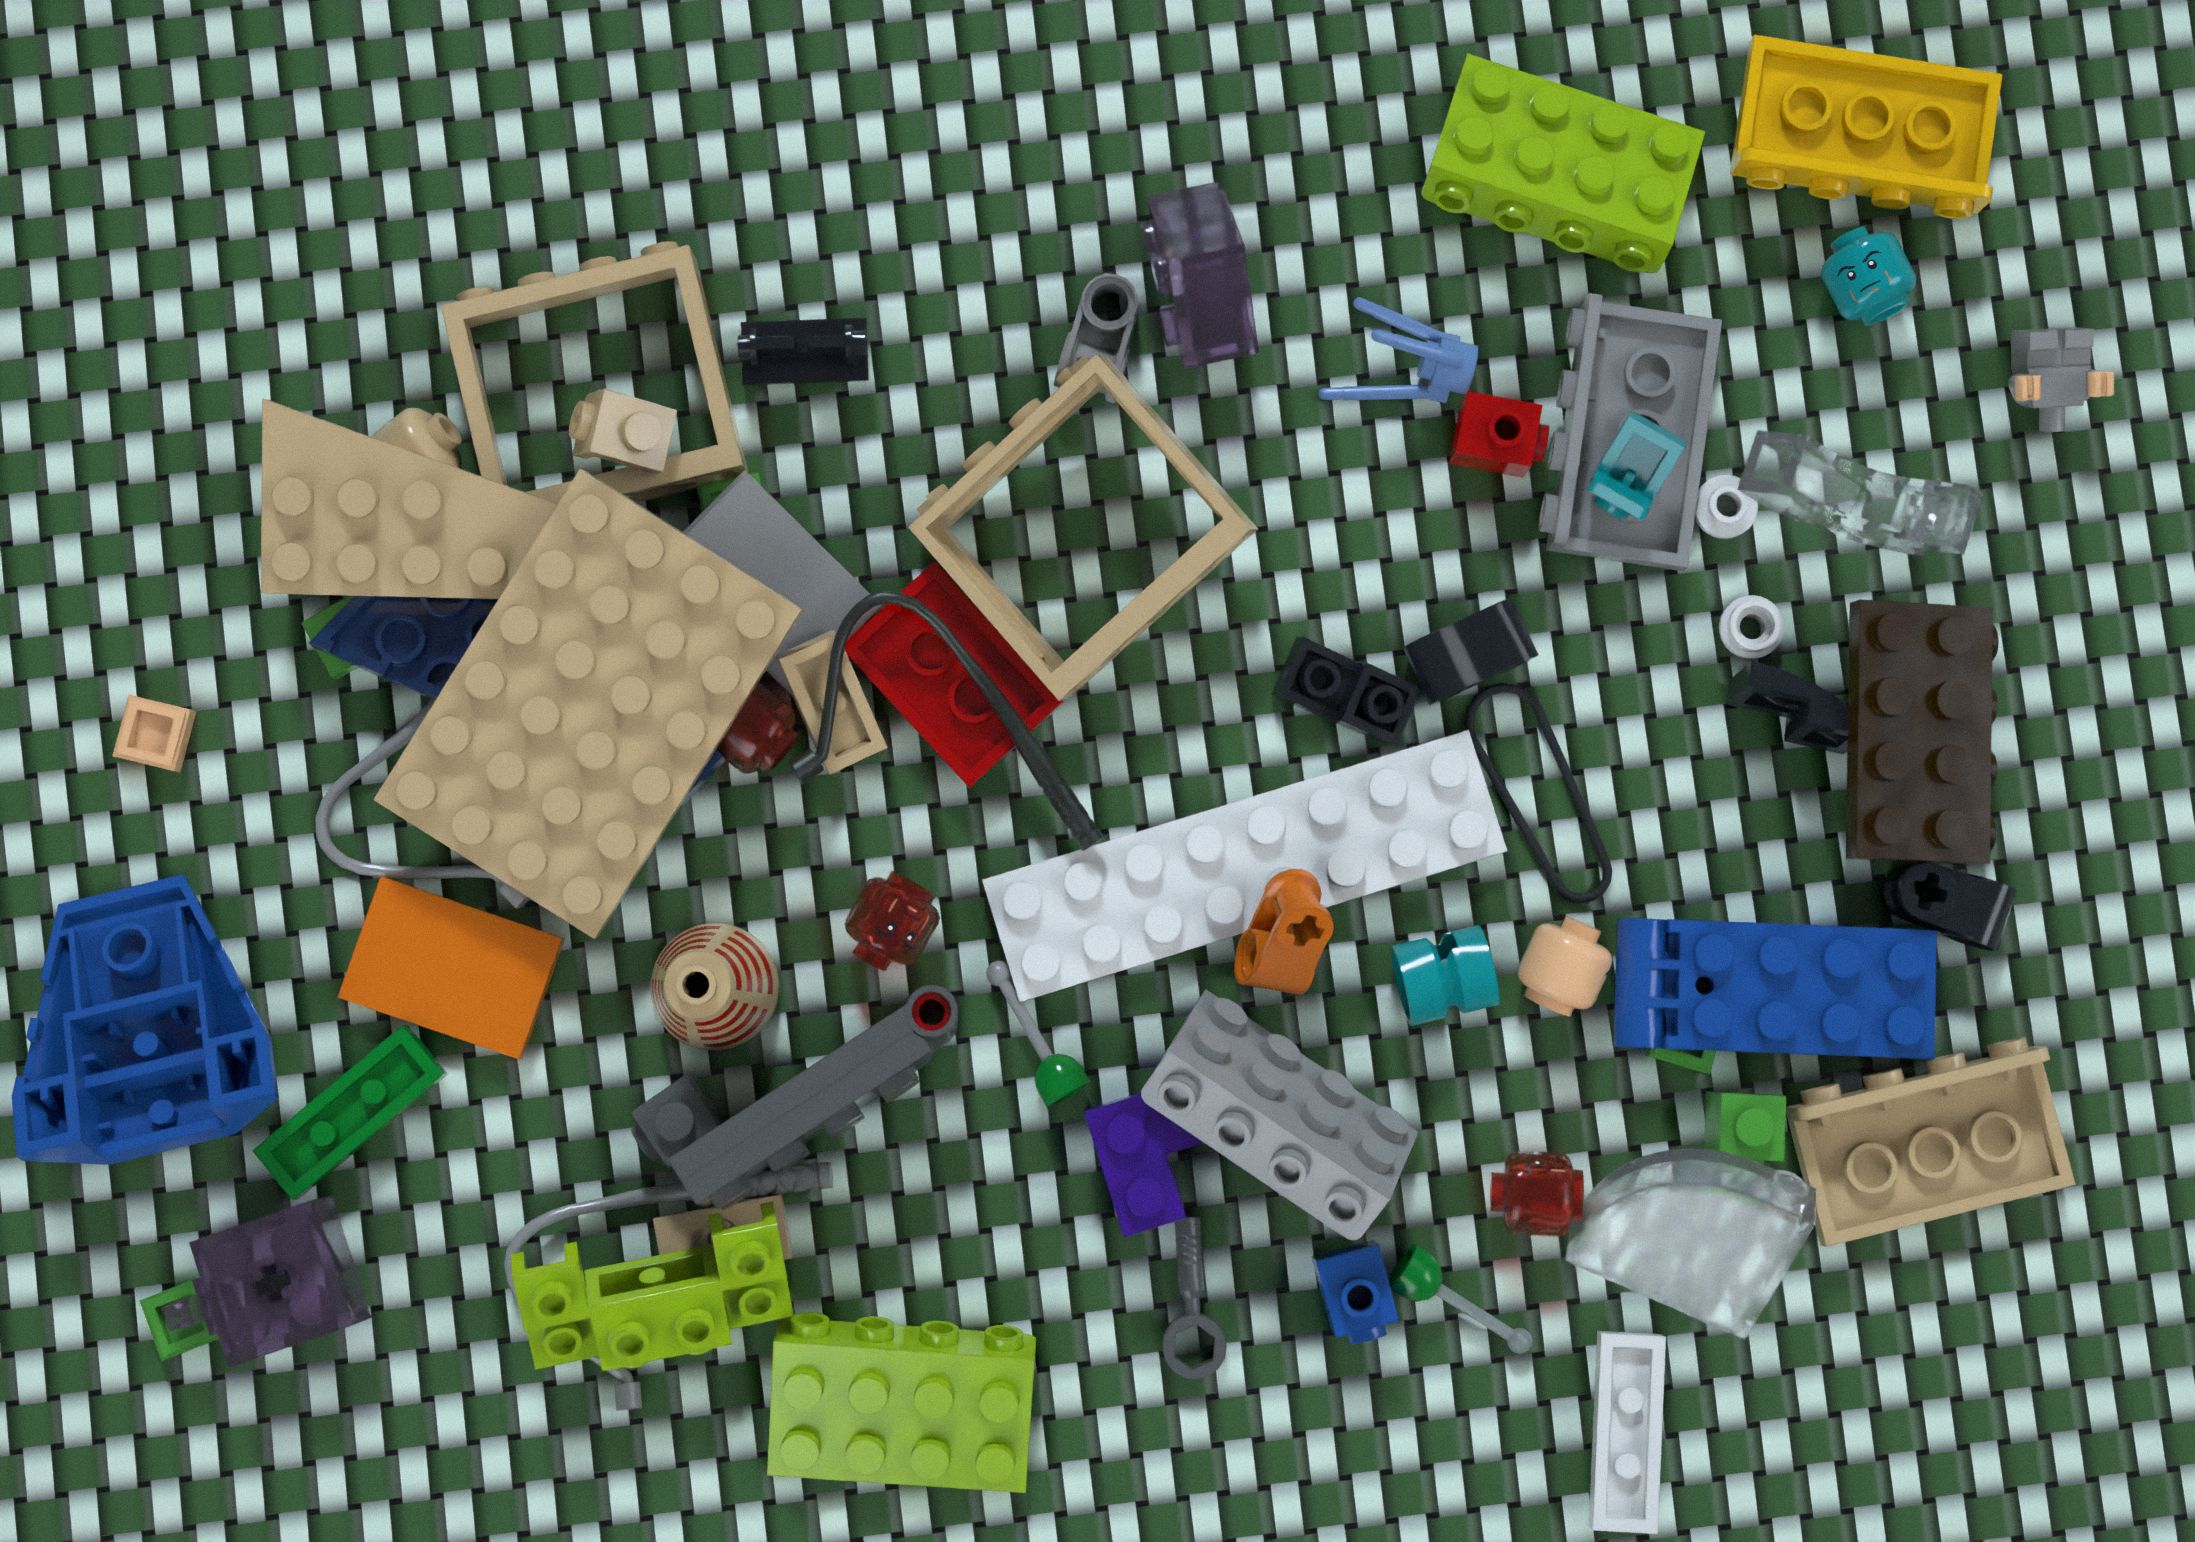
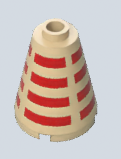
[650,923,779,1051]

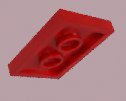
[845,561,1064,789]

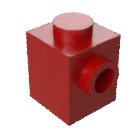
[1449,391,1549,478]

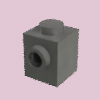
[631,1074,725,1166]

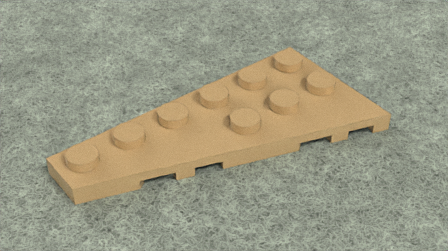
[261,399,557,599]

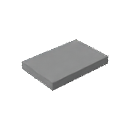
[683,470,882,695]

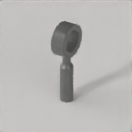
[1162,1216,1227,1380]

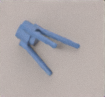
[1318,297,1478,403]

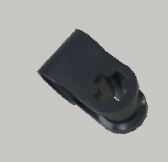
[1881,862,2017,952]

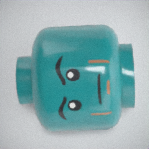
[1821,227,1916,326]

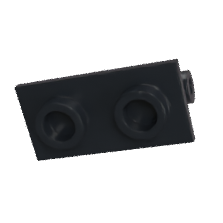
[737,318,869,385]

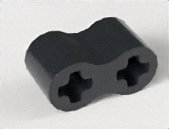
[1403,598,1539,706]

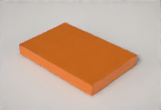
[337,876,565,1059]

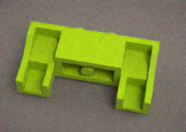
[511,1201,794,1371]

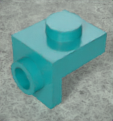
[1588,410,1687,520]

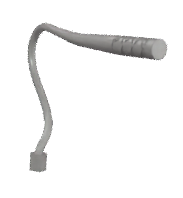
[315,699,530,909]

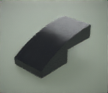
[1726,661,1849,754]

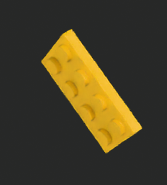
[1730,35,2003,219]

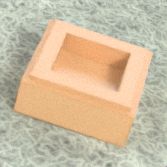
[113,695,196,773]

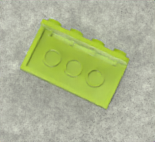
[1421,53,1706,273]
[767,1312,1036,1493]

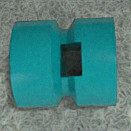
[1390,925,1500,1026]

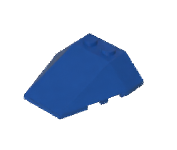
[12,874,279,1165]

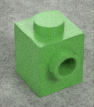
[1704,1091,1786,1173]

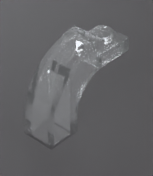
[1737,430,1984,556]

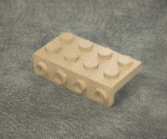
[1786,1037,2076,1247]

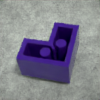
[1084,1092,1204,1238]

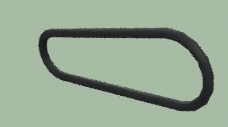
[1464,683,1612,904]

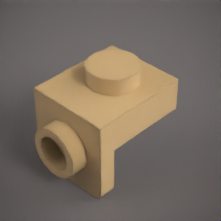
[569,388,677,474]

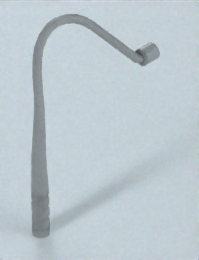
[504,1162,833,1411]

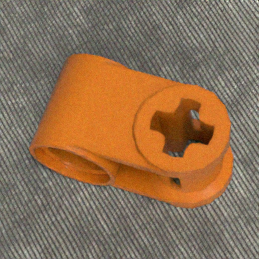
[1234,869,1334,995]

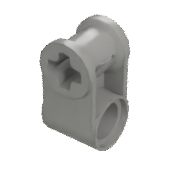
[1054,273,1138,403]

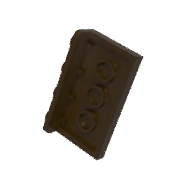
[1846,599,1999,866]

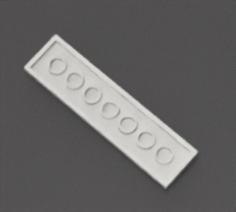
[982,730,1507,1002]

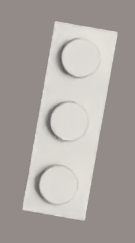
[1589,1331,1666,1534]

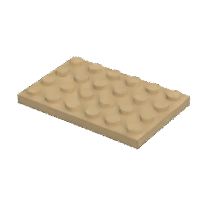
[374,469,804,939]

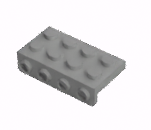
[1538,293,1722,571]
[1141,989,1418,1240]

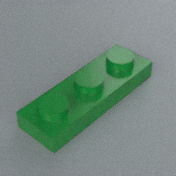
[252,1025,448,1200]

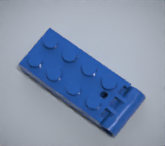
[1613,918,1937,1059]

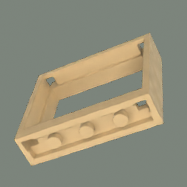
[440,241,749,504]
[908,354,1258,701]

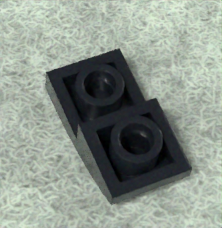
[1271,637,1422,746]

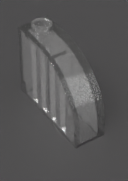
[1565,1148,1816,1340]

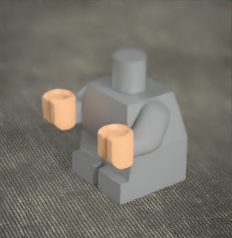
[2008,327,2114,432]

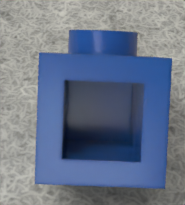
[1311,1240,1399,1344]

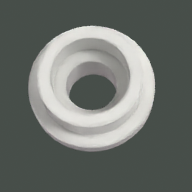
[1695,475,1758,539]
[1719,595,1784,659]

